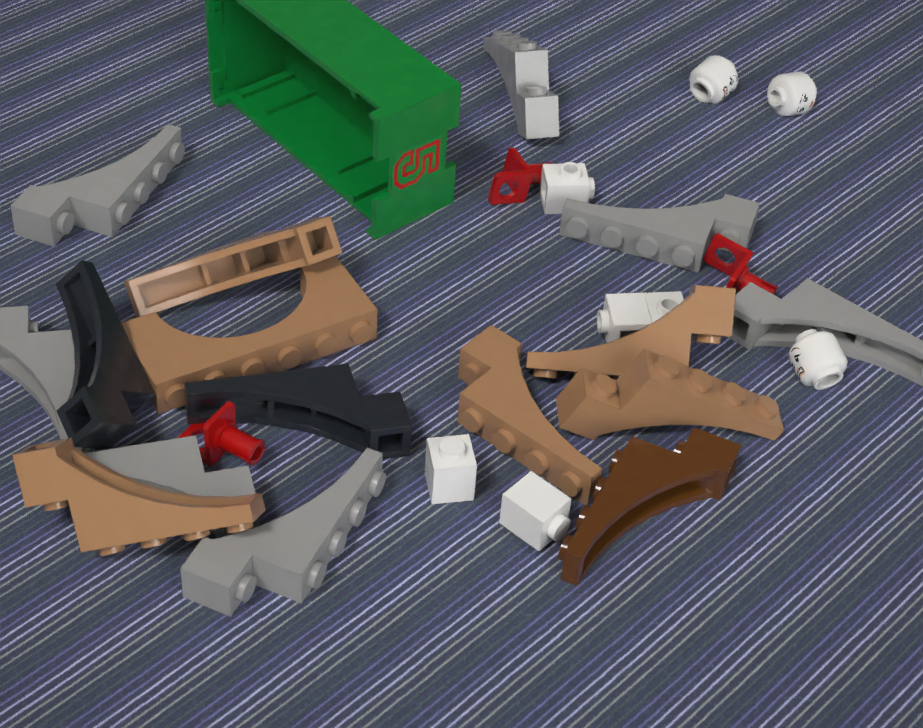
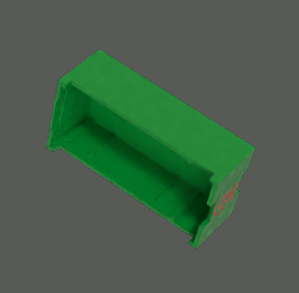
[205,0,462,240]

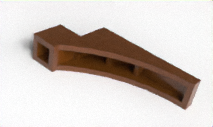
[558,427,741,586]

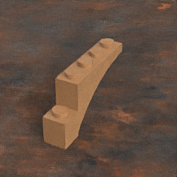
[123,216,342,318]
[525,285,736,380]
[457,325,602,506]
[556,349,784,441]
[12,438,266,556]

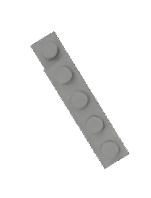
[484,30,559,139]
[10,124,185,247]
[559,194,760,273]
[728,278,923,386]
[0,306,92,453]
[84,435,259,539]
[180,448,386,617]

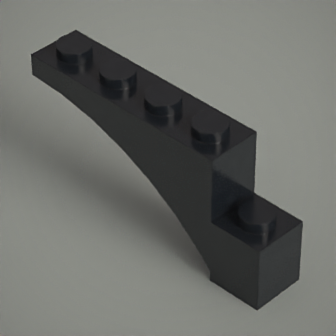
[56,260,155,450]
[184,363,412,459]

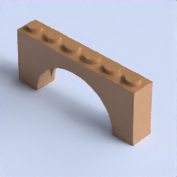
[122,256,378,414]

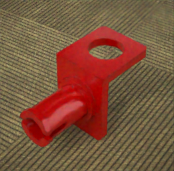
[488,148,552,205]
[703,233,778,295]
[177,401,266,467]

